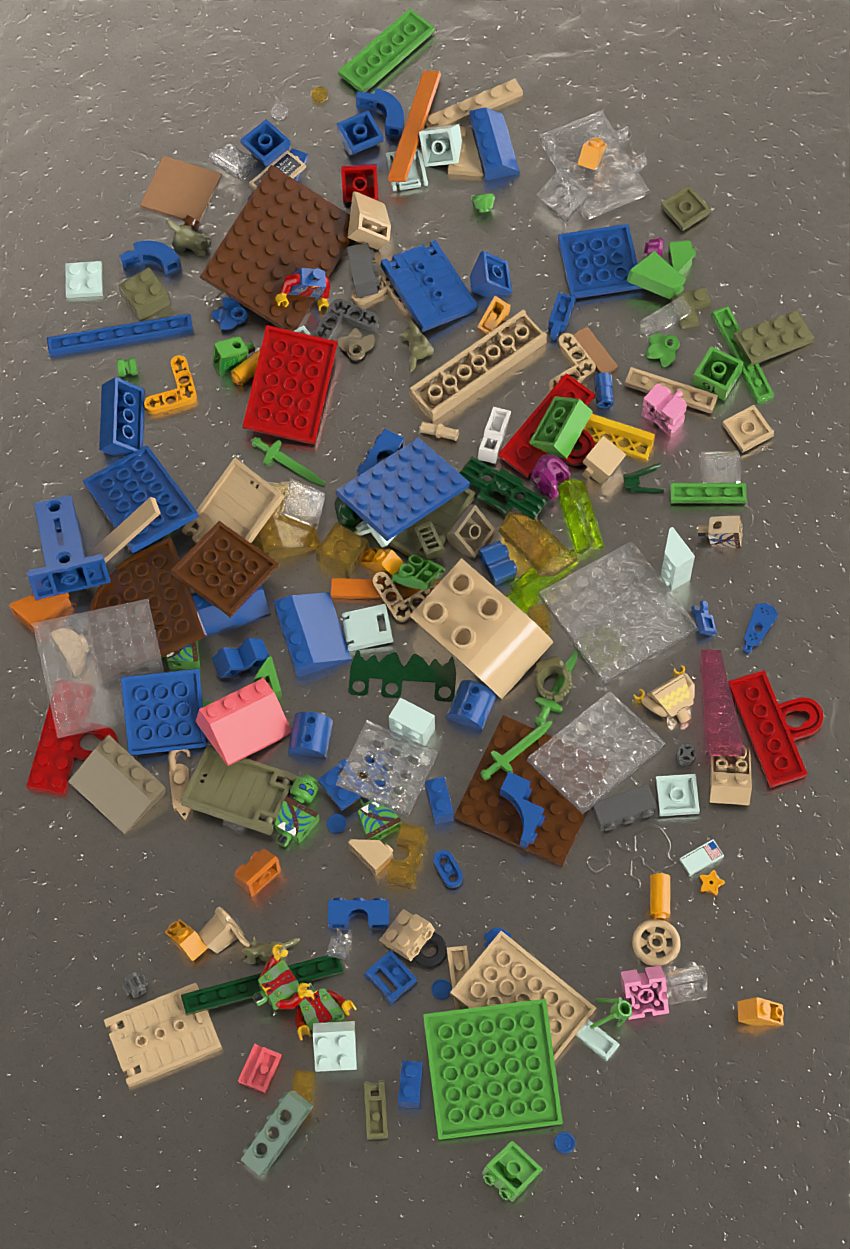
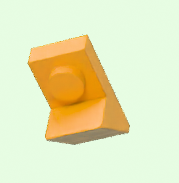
[477,296,511,334]

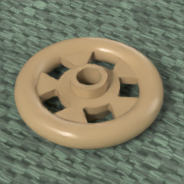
[632,919,681,966]

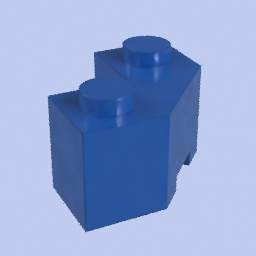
[211,637,270,678]

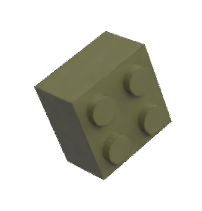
[118,268,170,322]

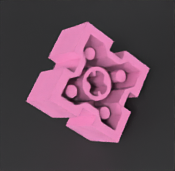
[641,383,687,437]
[620,965,669,1020]

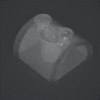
[699,451,741,483]
[663,962,708,1005]

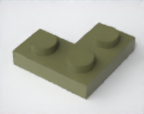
[670,287,711,330]

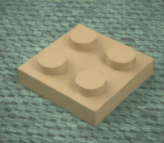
[722,405,774,453]

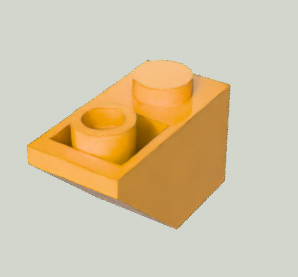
[577,137,607,170]
[360,548,405,578]
[165,919,208,961]
[737,997,784,1025]

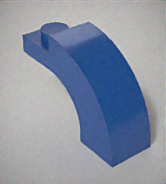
[119,240,182,274]

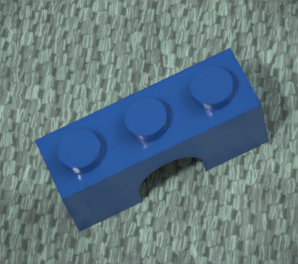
[357,429,405,476]
[328,897,389,930]

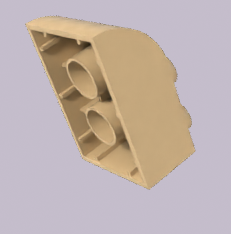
[410,558,553,699]

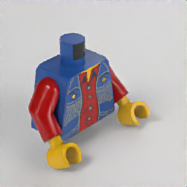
[275,268,331,311]

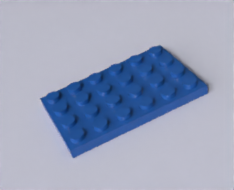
[336,437,470,541]
[82,445,199,553]

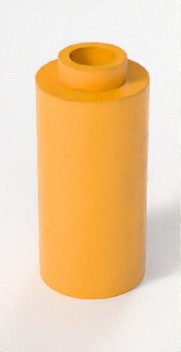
[231,349,261,385]
[650,873,670,920]

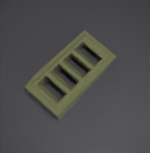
[413,521,445,560]

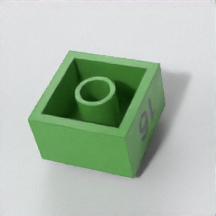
[692,346,744,401]

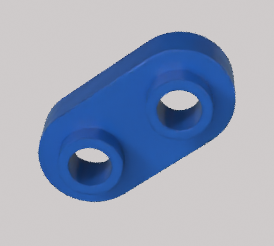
[433,850,463,888]

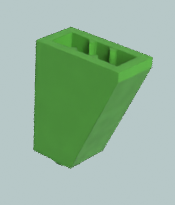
[627,251,686,299]

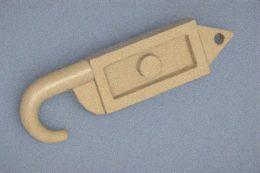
[168,749,191,821]

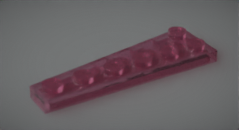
[701,650,745,756]

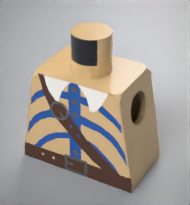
[698,516,742,549]

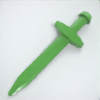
[251,437,326,487]
[534,650,578,727]
[481,721,553,780]

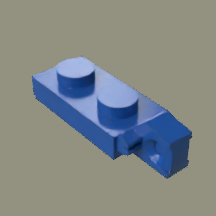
[548,292,576,341]

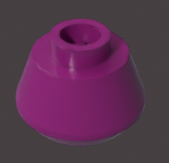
[644,237,663,257]

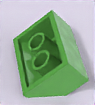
[529,396,593,458]

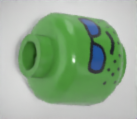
[290,774,319,805]

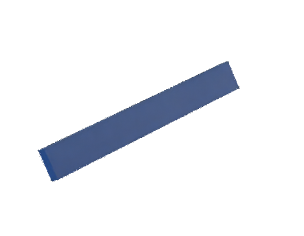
[47,313,193,356]

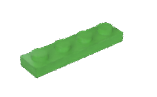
[670,483,747,503]

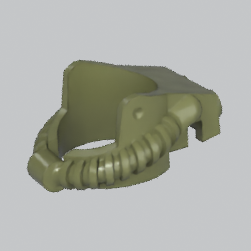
[535,656,572,702]

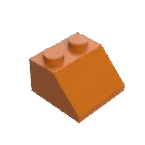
[234,848,281,897]

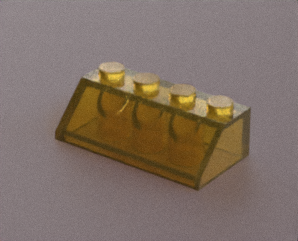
[498,513,577,577]

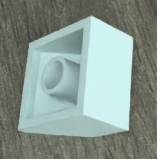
[419,124,462,167]

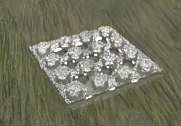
[336,720,438,817]

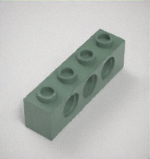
[241,1091,314,1176]

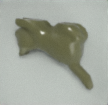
[166,220,212,257]
[399,320,434,372]
[241,936,300,965]

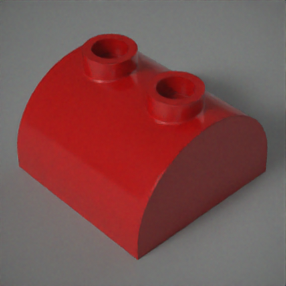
[341,164,379,202]

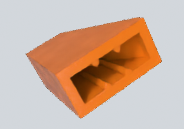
[9,593,71,636]

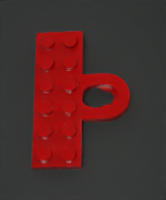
[498,373,595,478]
[728,670,824,788]
[26,679,119,796]

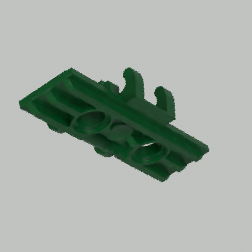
[459,456,548,520]

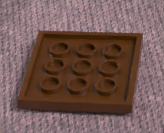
[170,521,279,618]

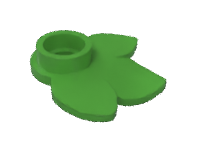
[646,334,680,368]

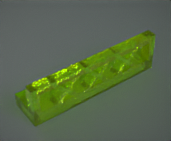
[557,479,605,554]

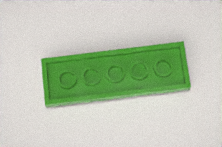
[338,8,435,92]

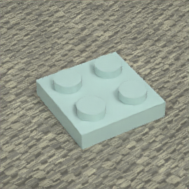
[65,261,103,298]
[655,774,700,816]

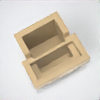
[582,436,627,485]

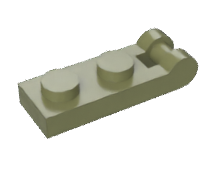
[364,1080,388,1140]

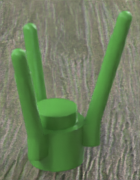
[590,997,632,1029]

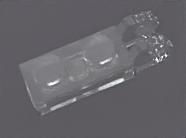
[639,296,692,336]

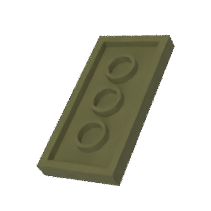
[733,310,815,366]

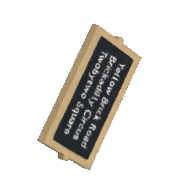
[249,150,307,189]

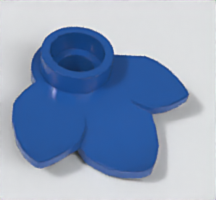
[212,298,248,330]

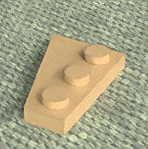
[448,126,483,177]

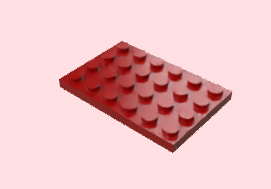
[242,325,338,445]

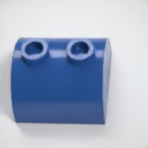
[337,110,384,155]
[240,119,290,167]
[446,680,496,732]
[288,712,333,759]

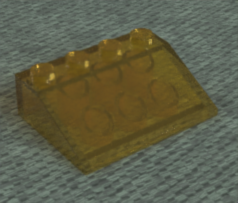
[258,481,321,560]

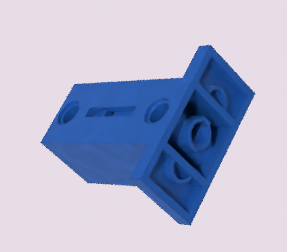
[27,495,111,600]

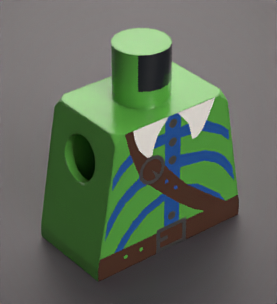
[160,641,200,669]
[358,794,402,840]
[274,796,320,848]

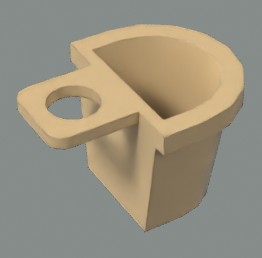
[198,907,250,954]

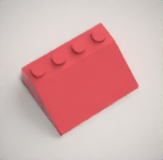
[196,678,292,766]

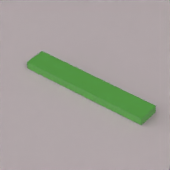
[711,306,774,404]

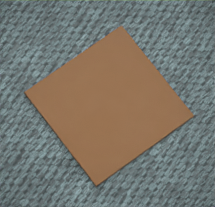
[140,156,222,222]

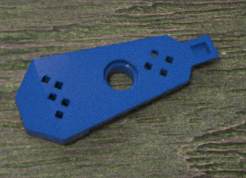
[743,603,778,653]

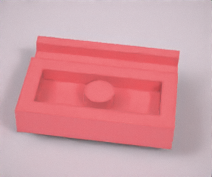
[238,1044,282,1094]

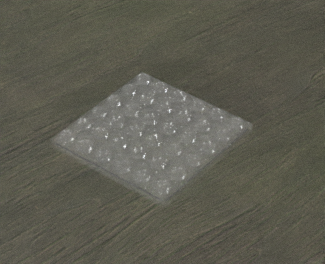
[538,541,698,685]
[33,599,164,738]

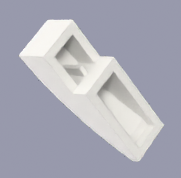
[478,407,511,464]

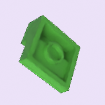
[482,1141,543,1202]

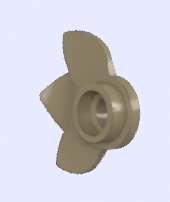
[338,328,375,361]

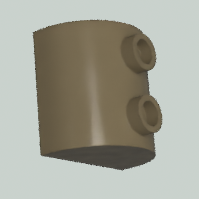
[446,504,495,558]

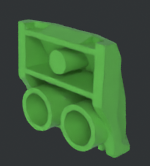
[391,555,445,590]

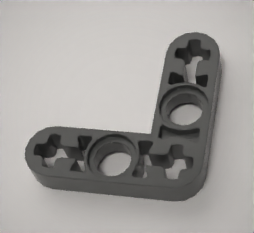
[314,299,379,340]

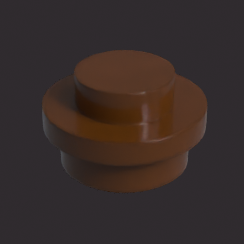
[182,215,200,229]

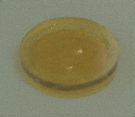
[311,86,328,103]

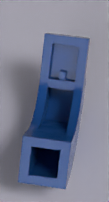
[356,88,404,138]

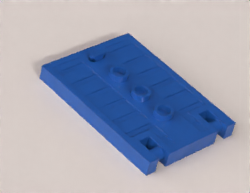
[380,240,478,332]

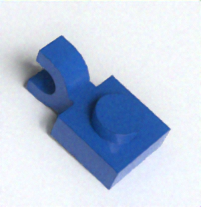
[691,601,717,636]

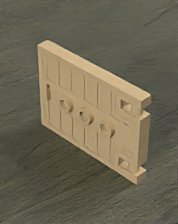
[182,458,285,544]
[104,982,222,1087]

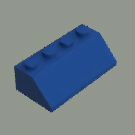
[469,107,520,181]
[99,377,145,456]
[192,585,271,636]

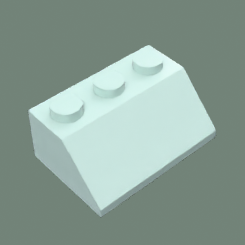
[660,527,695,591]

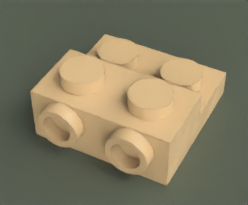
[379,909,435,961]

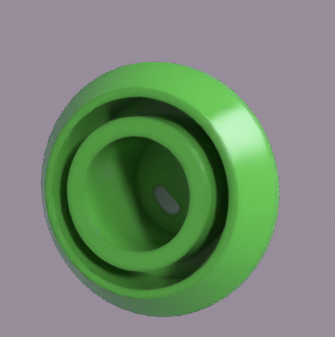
[471,193,495,212]

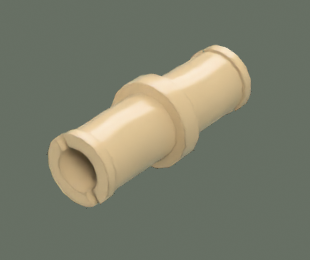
[420,421,459,441]

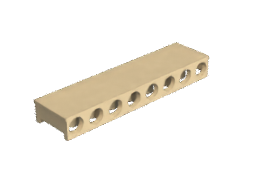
[410,309,547,423]

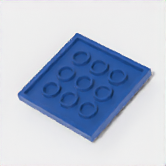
[558,224,642,299]
[120,669,207,755]

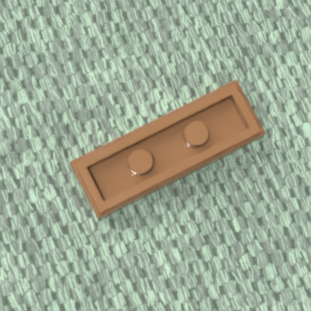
[573,326,618,374]

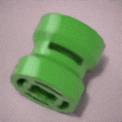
[117,357,138,377]

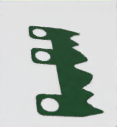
[348,650,456,702]

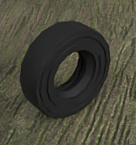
[413,932,447,968]

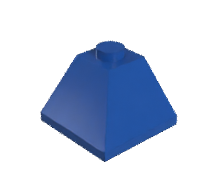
[470,251,512,297]

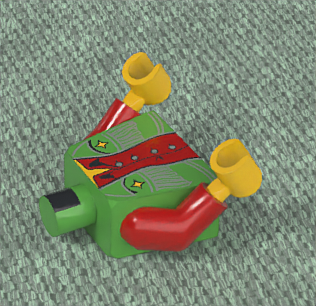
[252,944,313,1010]
[295,983,357,1041]

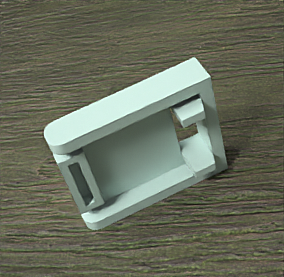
[386,147,428,192]
[342,604,394,651]

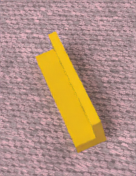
[584,414,655,461]

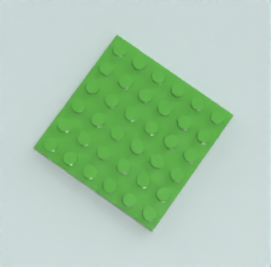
[423,999,563,1140]

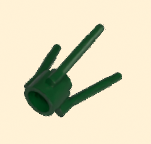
[623,463,664,493]

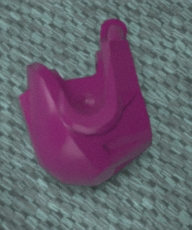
[531,454,571,501]

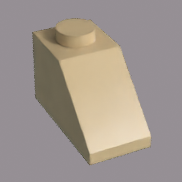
[348,839,393,875]

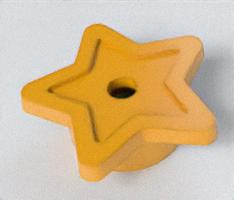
[699,870,725,895]

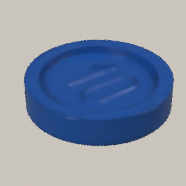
[327,814,347,834]
[431,979,452,1000]
[554,1132,575,1154]

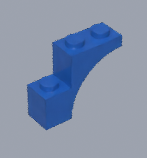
[500,772,546,849]

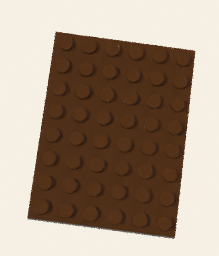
[199,165,352,331]

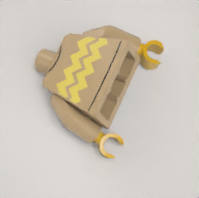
[634,665,695,724]

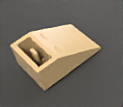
[347,191,391,250]
[709,745,752,805]

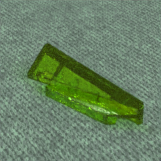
[506,549,579,614]

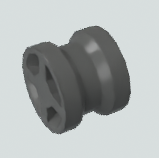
[676,743,697,767]

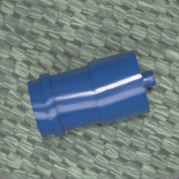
[594,373,614,409]

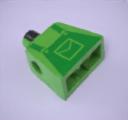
[212,337,255,377]

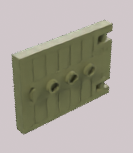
[372,488,476,561]
[181,745,296,835]

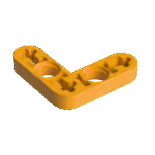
[144,355,197,414]

